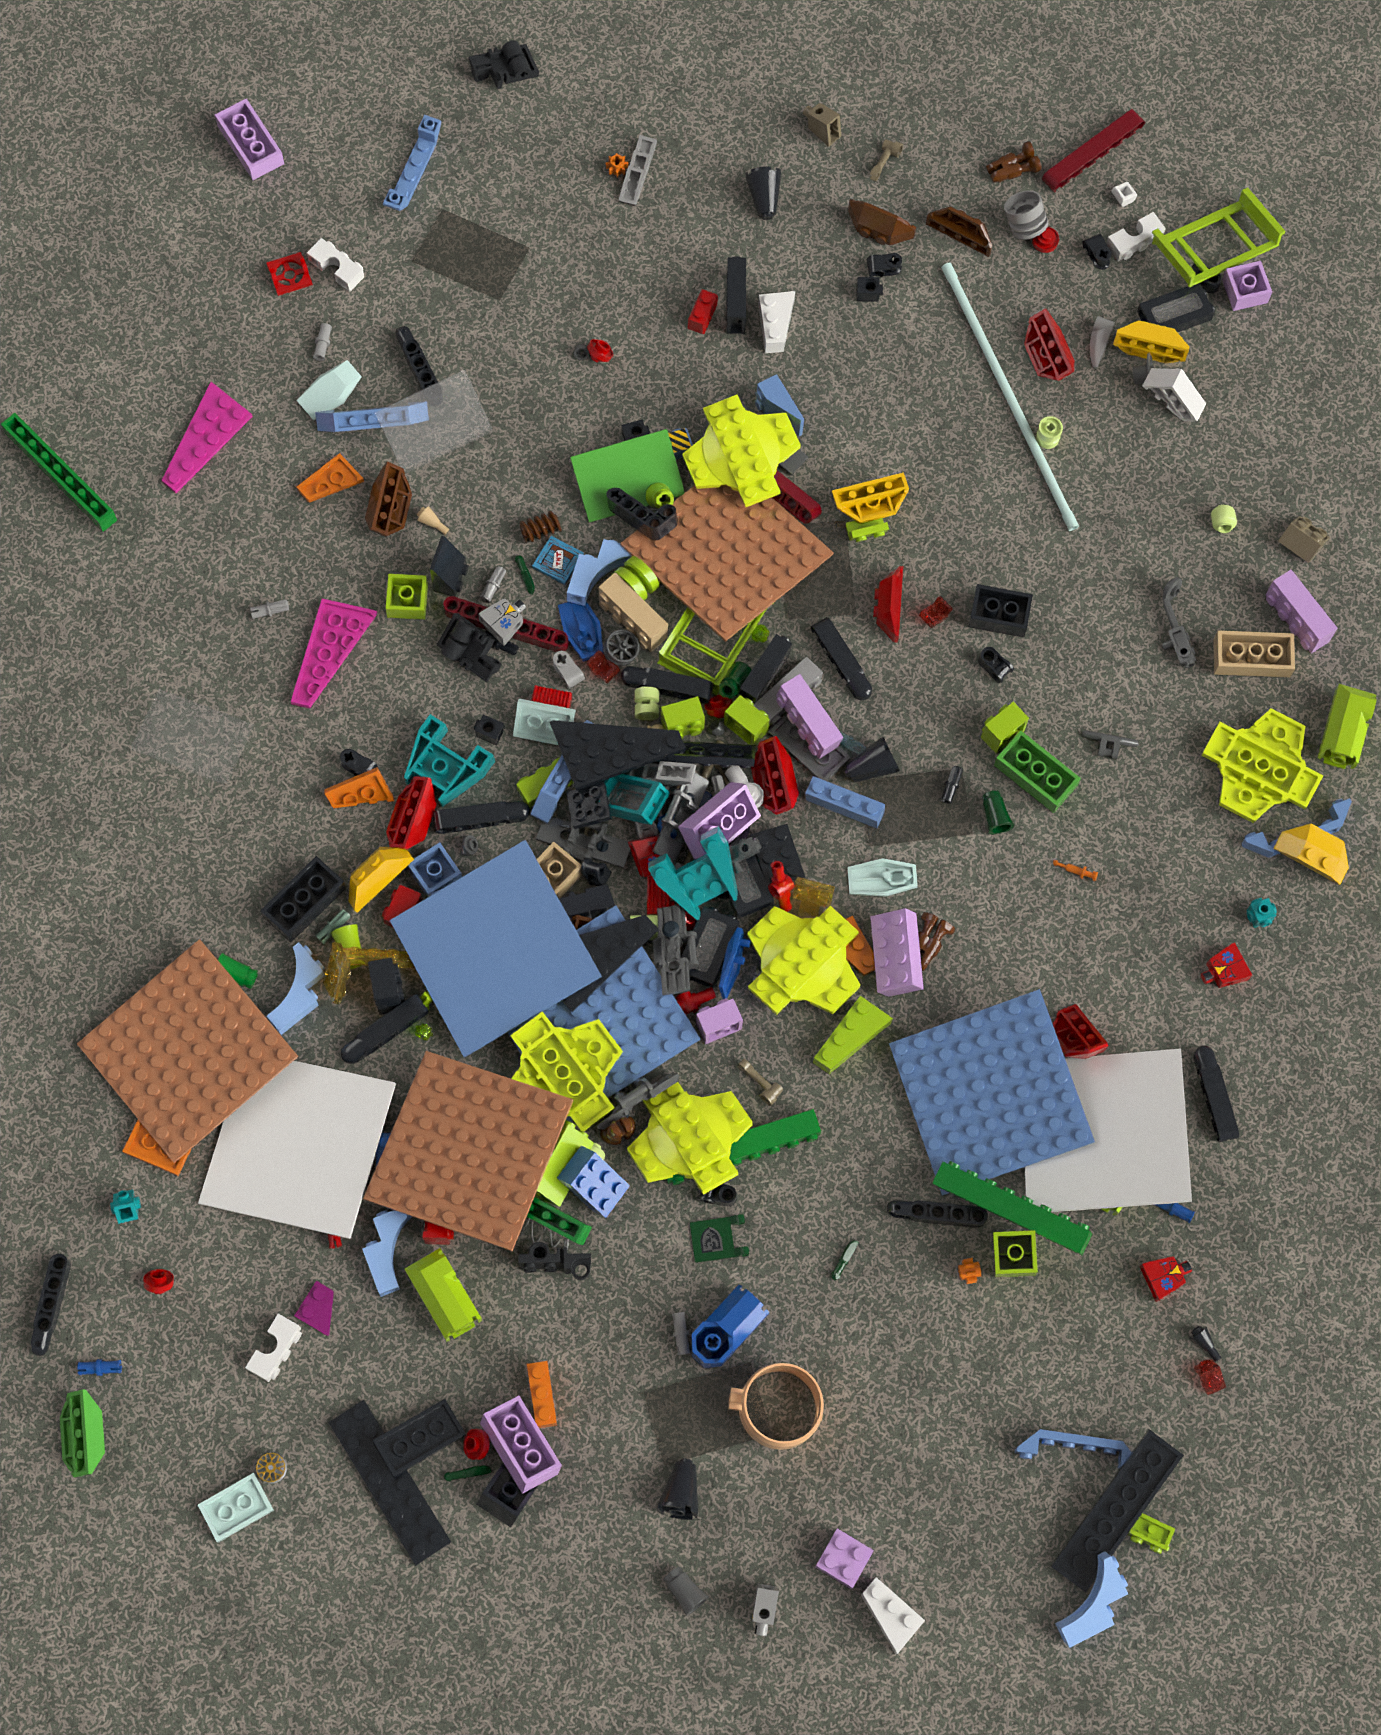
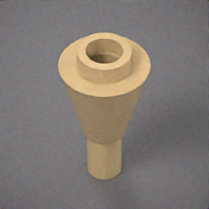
[417,506,450,535]

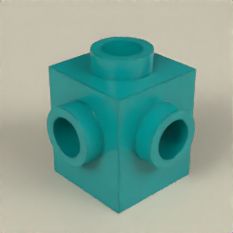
[1246,898,1277,928]
[110,1189,141,1224]

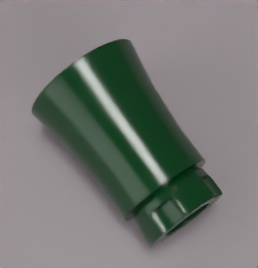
[719,661,752,699]
[982,790,1015,835]

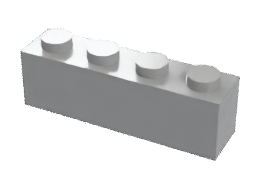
[754,657,823,726]

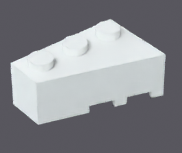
[758,291,795,353]
[1143,368,1206,421]
[861,1577,925,1654]

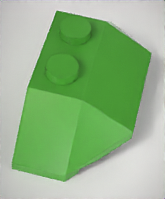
[60,1390,105,1478]

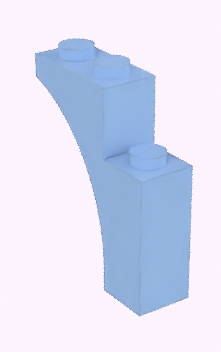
[567,539,632,606]
[267,942,325,1035]
[362,1210,412,1297]
[1055,1551,1128,1648]

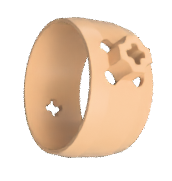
[728,1363,824,1450]

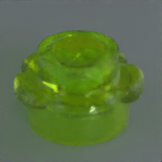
[751,624,770,643]
[414,1023,433,1041]

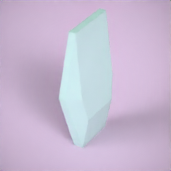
[297,360,361,420]
[847,858,918,897]

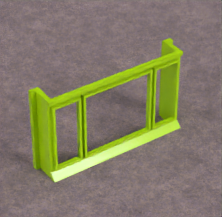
[1152,187,1286,287]
[657,603,774,695]

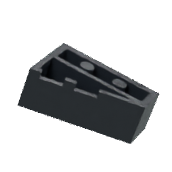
[558,884,615,919]

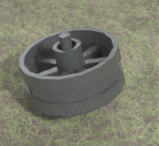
[603,629,640,666]

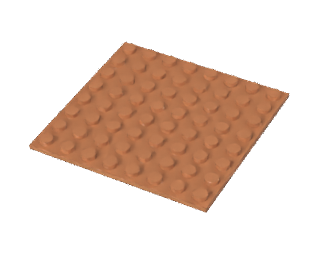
[620,485,834,642]
[77,939,299,1163]
[363,1051,574,1251]

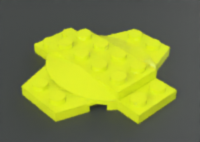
[682,395,801,508]
[1201,708,1323,823]
[747,906,860,1015]
[510,1011,623,1132]
[627,1082,752,1194]

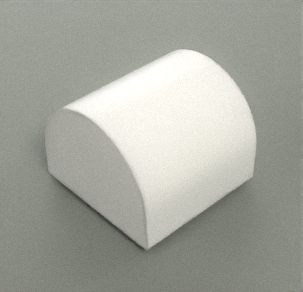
[1112,182,1137,207]
[725,765,749,784]

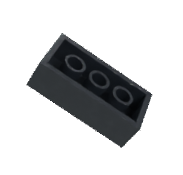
[260,856,346,943]

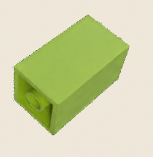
[535,1120,594,1207]
[993,1230,1038,1277]

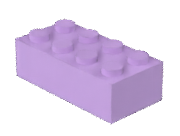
[215,99,284,180]
[1266,570,1337,653]
[776,674,843,759]
[678,782,761,859]
[870,908,923,996]
[480,1396,562,1494]

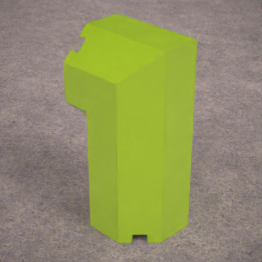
[1317,684,1377,769]
[405,1248,482,1342]

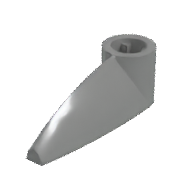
[1090,316,1115,369]

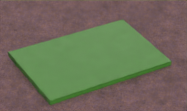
[570,429,685,522]

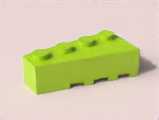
[813,996,893,1074]

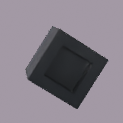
[856,277,883,302]
[621,419,650,441]
[474,714,505,746]

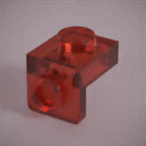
[919,596,953,628]
[586,650,620,684]
[1194,1359,1226,1395]

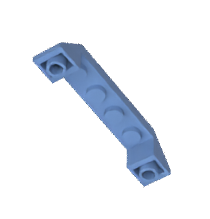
[383,115,441,211]
[315,401,429,432]
[531,720,594,824]
[1241,798,1352,858]
[1015,1429,1132,1469]

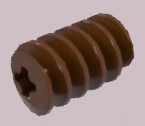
[520,510,562,544]

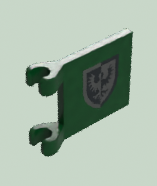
[690,1214,750,1263]

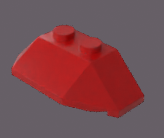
[1024,309,1075,381]
[873,566,903,643]
[751,736,799,815]
[386,776,436,850]
[1053,1004,1108,1059]

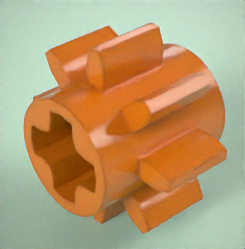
[606,153,628,177]
[958,1258,981,1284]

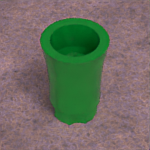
[218,953,258,989]

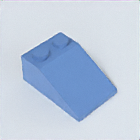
[755,374,804,436]

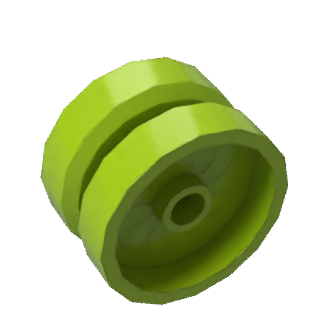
[612,556,660,600]

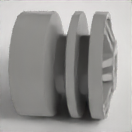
[1004,190,1048,239]

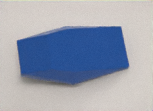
[558,602,604,662]
[719,927,751,999]

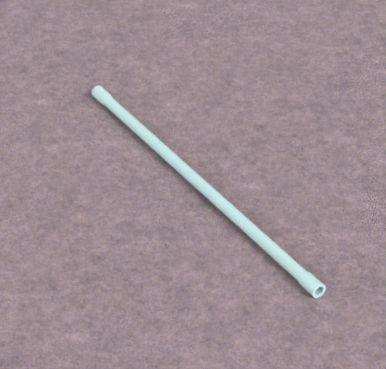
[941,263,1079,531]

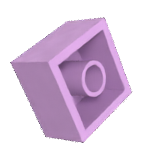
[1222,261,1272,311]
[696,998,743,1044]
[815,1529,874,1589]

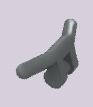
[1082,730,1139,759]

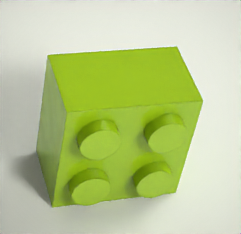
[386,574,428,620]
[724,695,770,745]
[661,696,705,739]
[981,701,1029,754]

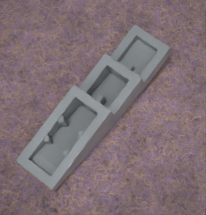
[618,135,657,206]
[629,761,696,786]

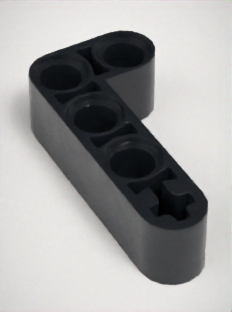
[606,487,678,540]

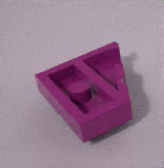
[294,1281,334,1337]

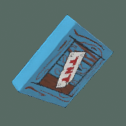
[532,536,584,585]

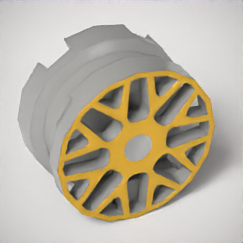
[256,1453,287,1484]

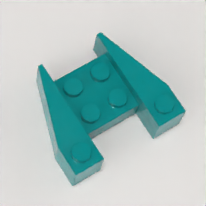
[404,714,495,807]
[648,826,738,920]

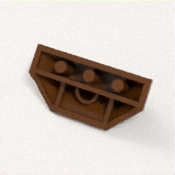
[848,199,916,246]
[926,206,992,257]
[365,461,412,537]

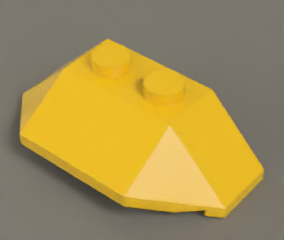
[1113,320,1190,364]
[832,472,909,524]
[1273,823,1349,885]
[348,847,414,913]

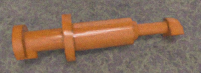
[1053,860,1098,881]

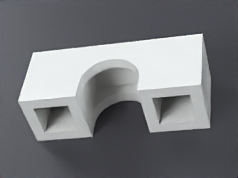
[1106,212,1166,261]
[307,238,364,292]
[245,1314,302,1382]

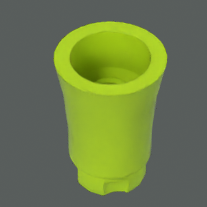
[646,483,674,509]
[331,924,364,970]

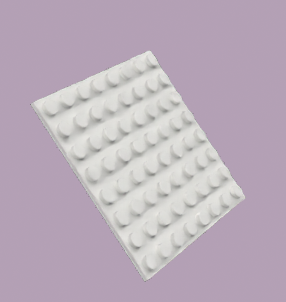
[1025,1049,1192,1212]
[198,1061,396,1239]

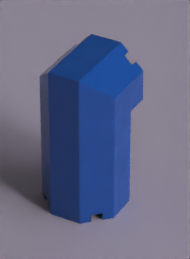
[691,1285,769,1368]

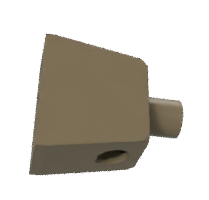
[803,103,841,147]

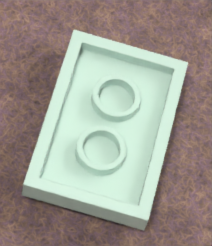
[513,699,576,745]
[198,1473,274,1542]

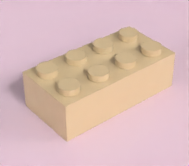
[599,572,668,652]
[1213,631,1295,677]
[537,842,583,898]

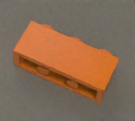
[527,1361,557,1429]

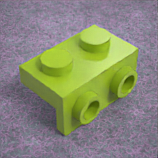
[845,518,889,543]
[1127,1513,1175,1554]

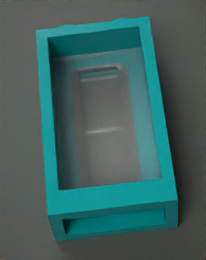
[596,774,670,825]

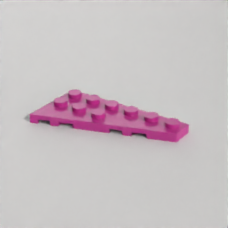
[162,382,253,494]
[291,598,378,709]

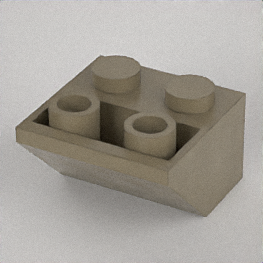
[1278,516,1330,563]

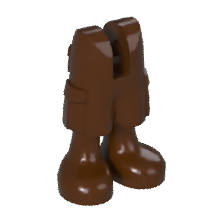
[986,141,1042,182]
[918,912,955,971]
[600,1116,636,1145]

